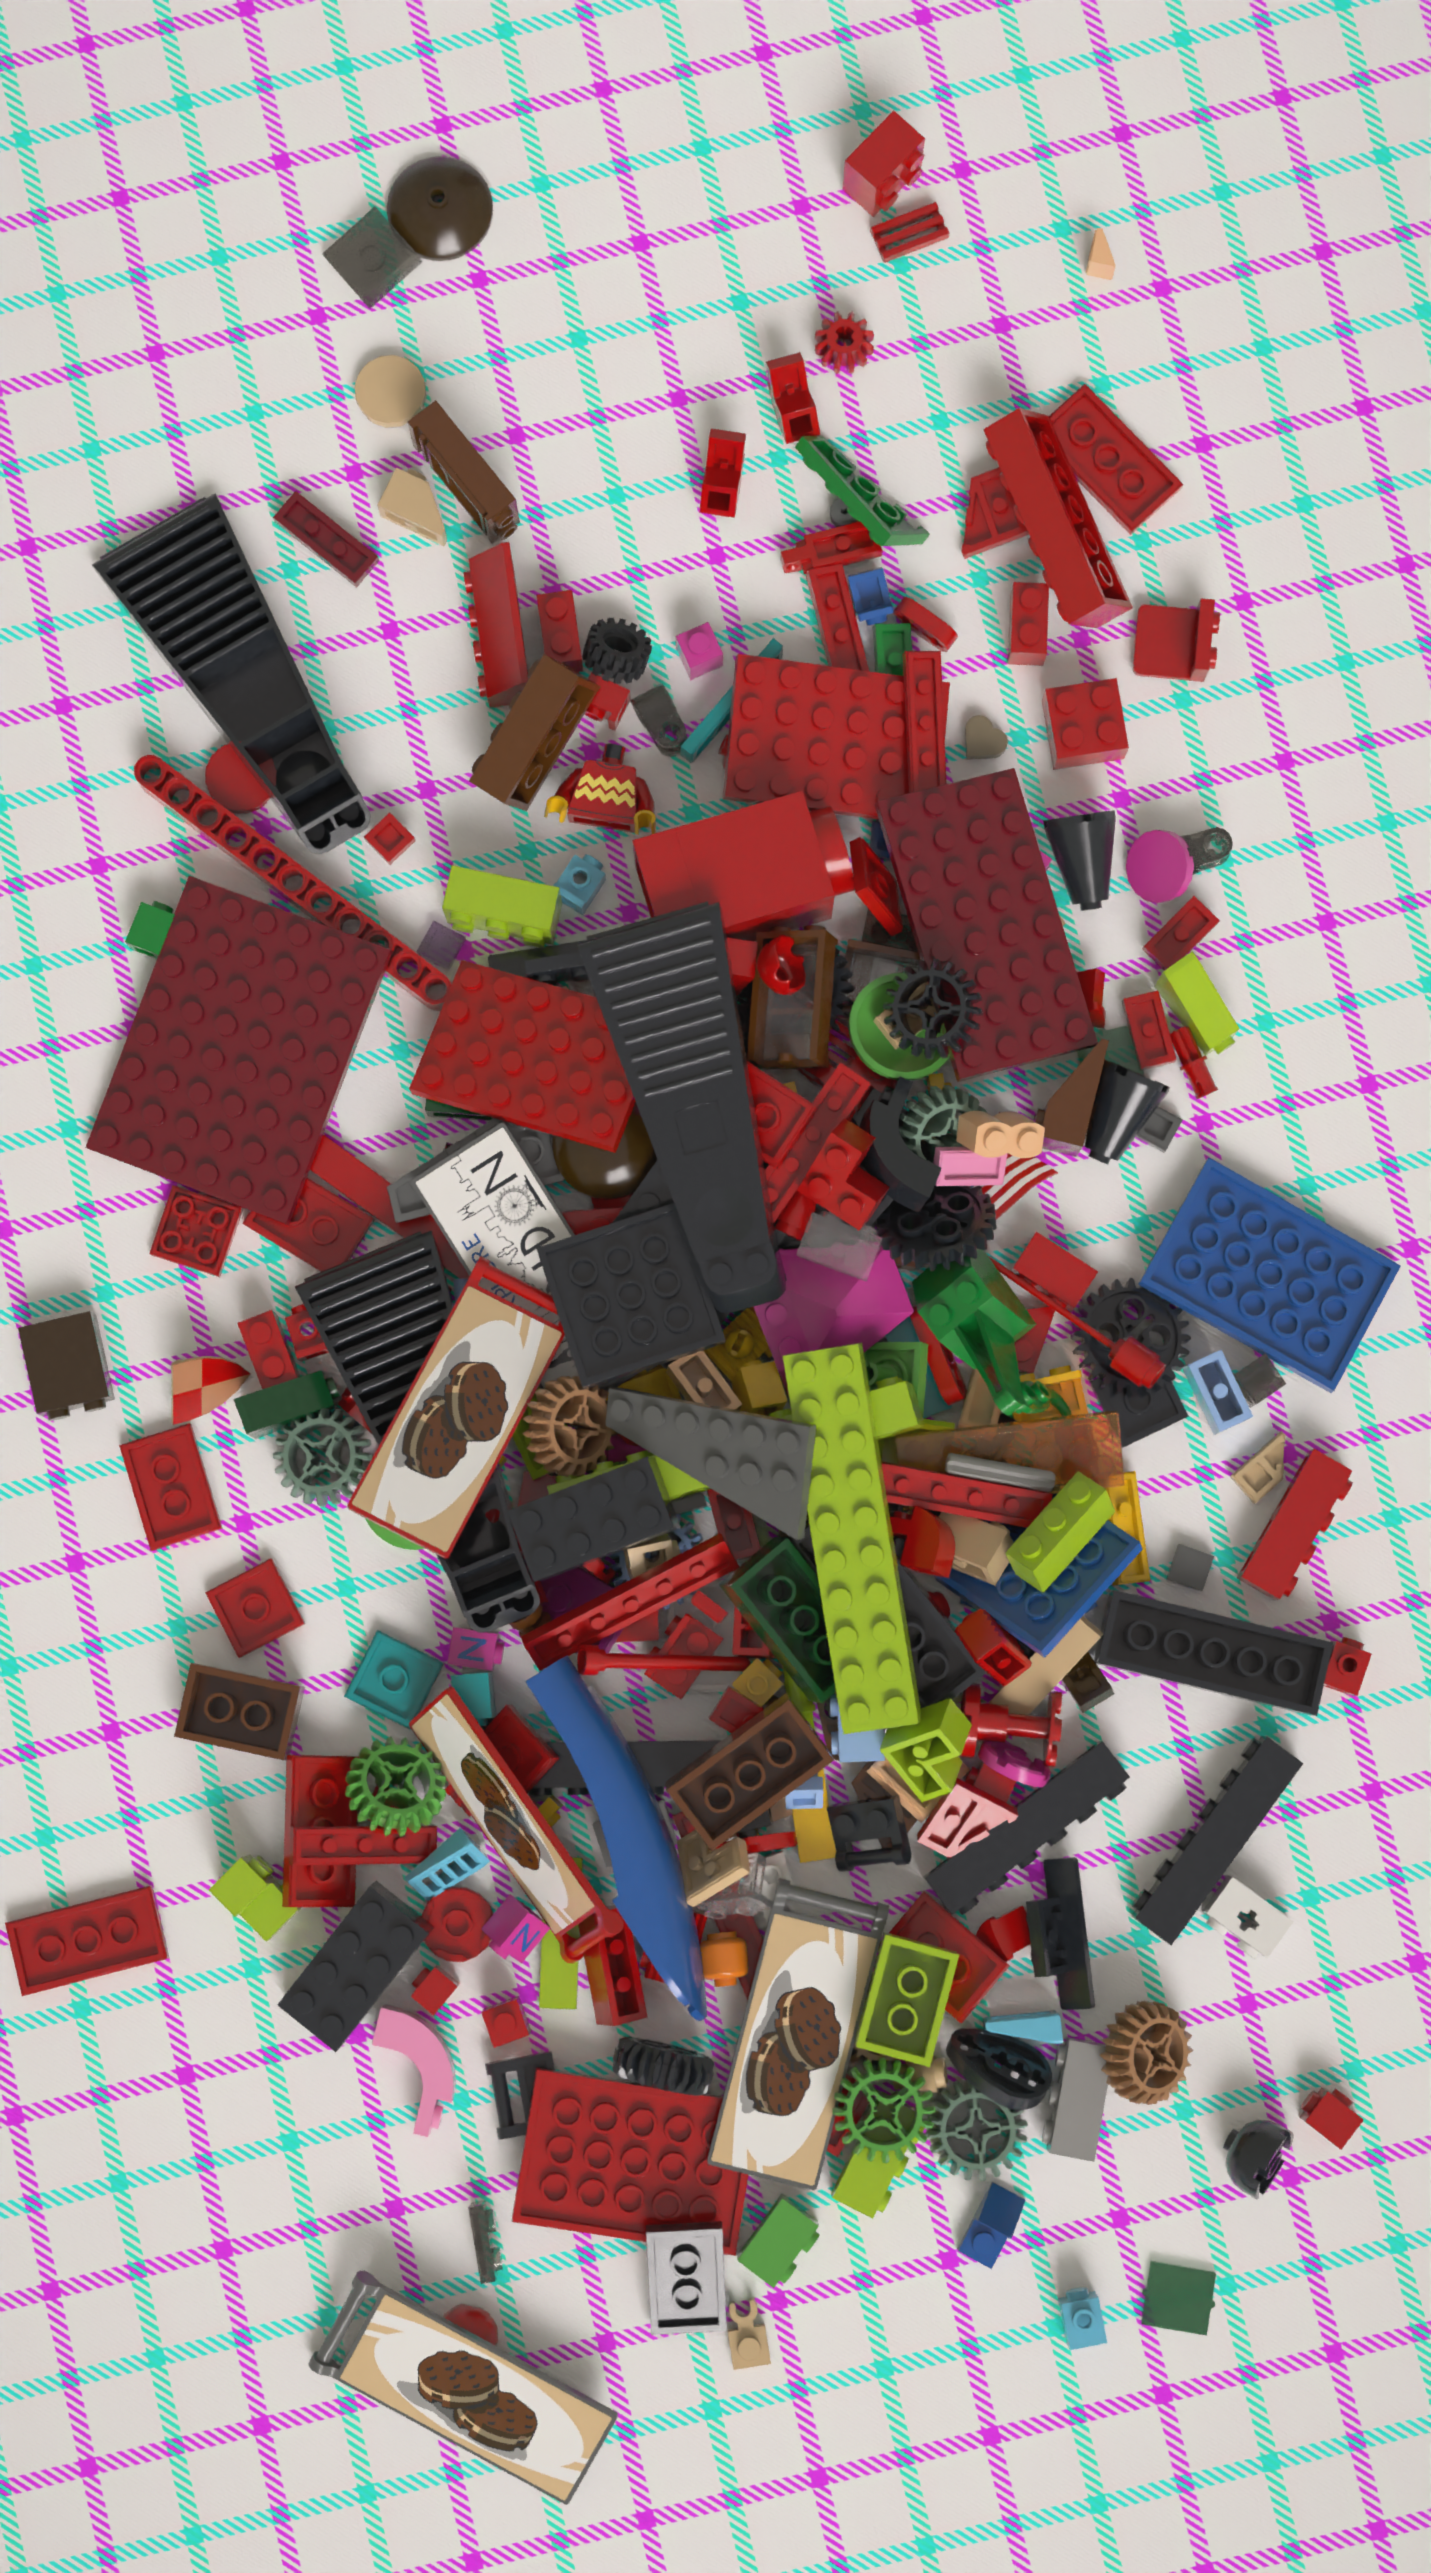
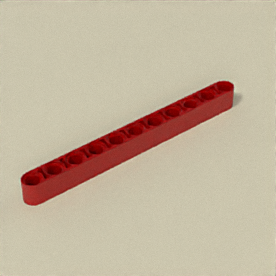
[134,755,452,1011]

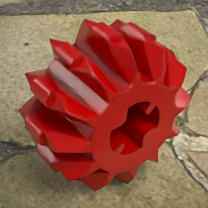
[814,311,874,374]

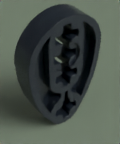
[946,2028,1052,2110]

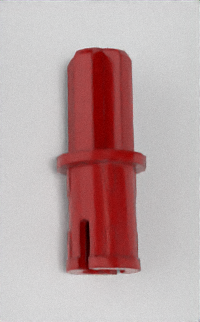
[1170,1026,1219,1099]

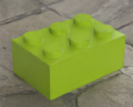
[442,865,562,948]
[854,1932,959,2067]

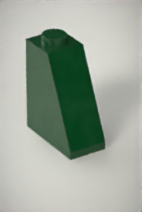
[233,1370,341,1439]

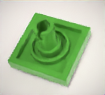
[864,1342,928,1417]

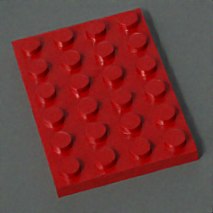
[723,654,950,820]
[409,960,636,1153]
[511,2068,749,2256]

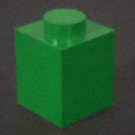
[125,901,175,959]

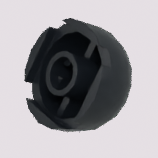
[1223,2120,1294,2200]

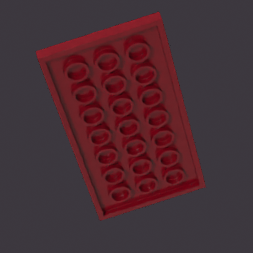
[875,768,1098,1082]

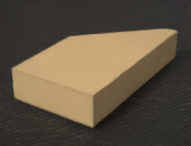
[1229,1431,1286,1504]

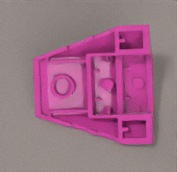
[754,1243,914,1397]

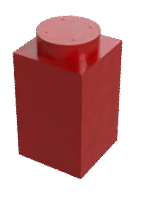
[632,791,855,941]

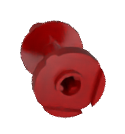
[960,1683,1062,1767]

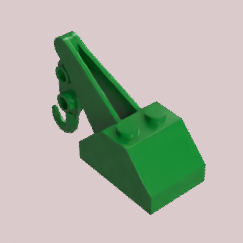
[912,1249,1072,1426]

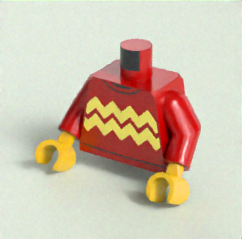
[544,744,656,835]

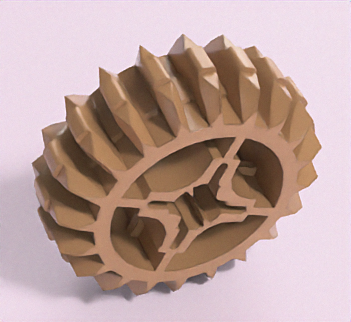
[522,1376,619,1477]
[1099,2000,1194,2105]

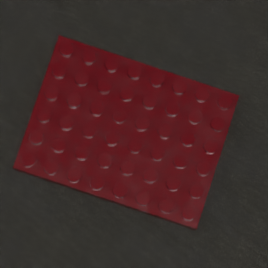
[85,876,393,1225]

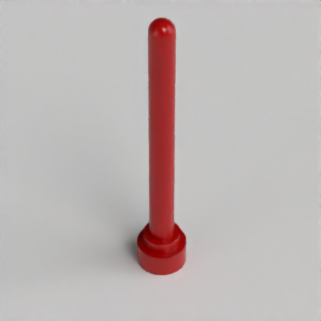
[577,1645,751,1675]

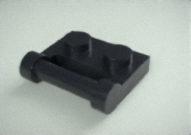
[827,1795,912,1872]
[485,2051,555,2139]

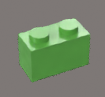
[737,2194,820,2288]

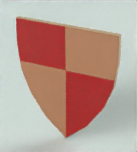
[171,1356,251,1425]

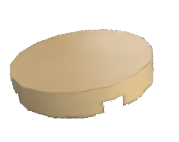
[355,355,426,428]

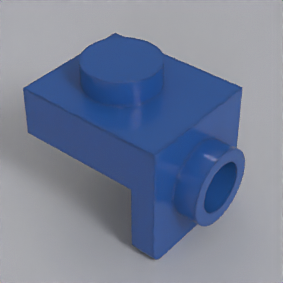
[847,567,894,625]

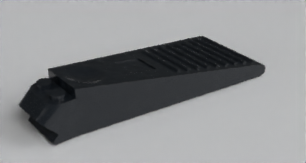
[92,493,371,854]
[577,901,787,1313]
[295,1230,540,1633]

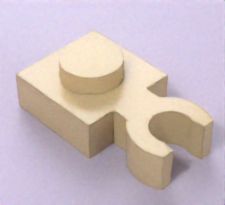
[728,2298,771,2370]

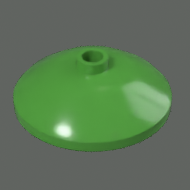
[848,973,950,1081]

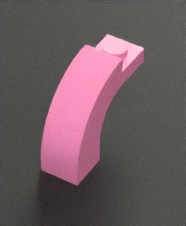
[372,2005,456,2137]

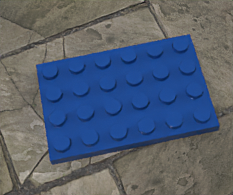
[1138,1158,1401,1393]

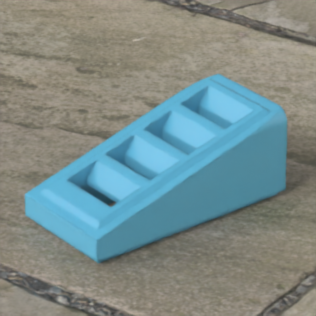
[405,1827,490,1901]
[983,2010,1063,2044]

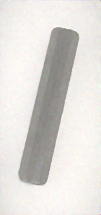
[945,1453,1055,1492]

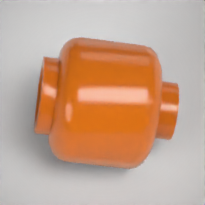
[700,1932,749,1987]

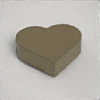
[965,715,1008,760]

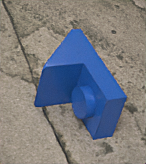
[957,2182,1026,2269]

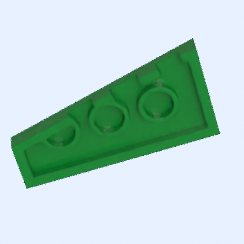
[795,436,930,546]

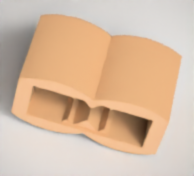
[956,1111,1045,1158]

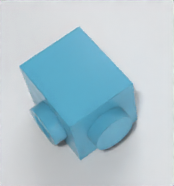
[1058,2287,1107,2350]

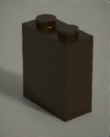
[18,1311,115,1421]

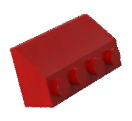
[463,542,529,708]

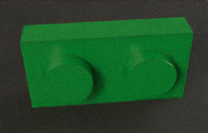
[872,623,912,676]

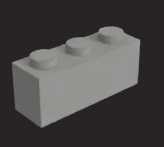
[1042,2037,1109,2162]

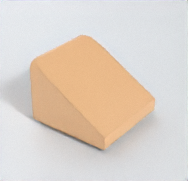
[1086,228,1116,280]

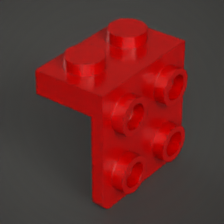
[1133,598,1220,682]

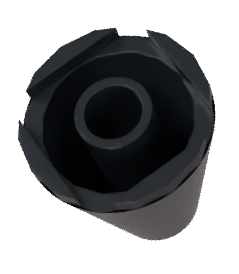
[1043,810,1116,911]
[1084,1059,1170,1164]

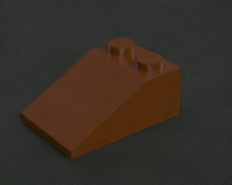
[1033,1039,1109,1157]

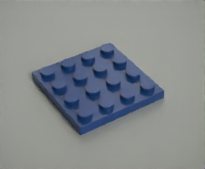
[934,1484,1143,1658]

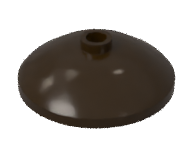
[387,156,493,261]
[552,1102,657,1200]

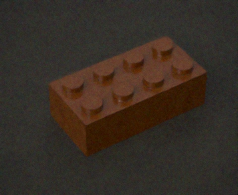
[469,654,601,811]
[665,1693,834,1851]

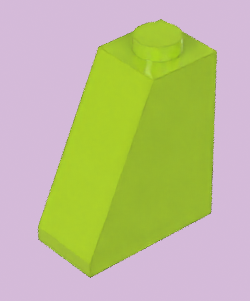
[1154,951,1240,1056]

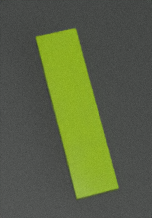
[539,1857,583,2010]

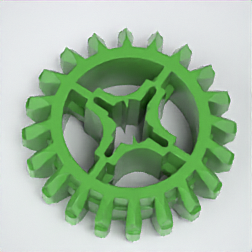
[345,1736,446,1837]
[832,2057,935,2163]

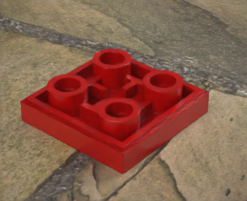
[149,1185,243,1278]

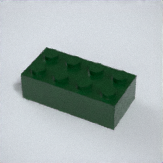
[718,1537,836,1703]

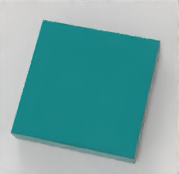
[344,1630,444,1730]

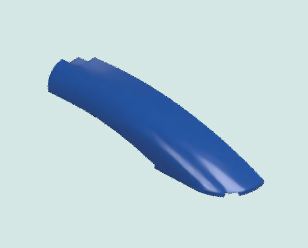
[525,1655,707,2021]

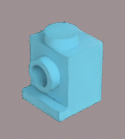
[553,854,606,915]

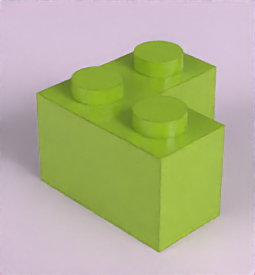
[879,1698,972,1802]
[209,1854,302,1941]

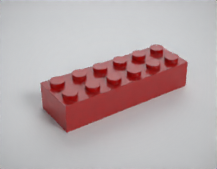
[983,408,1133,628]

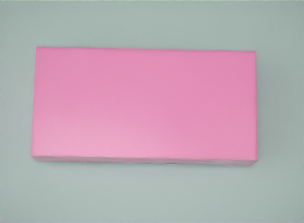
[933,1147,1007,1186]

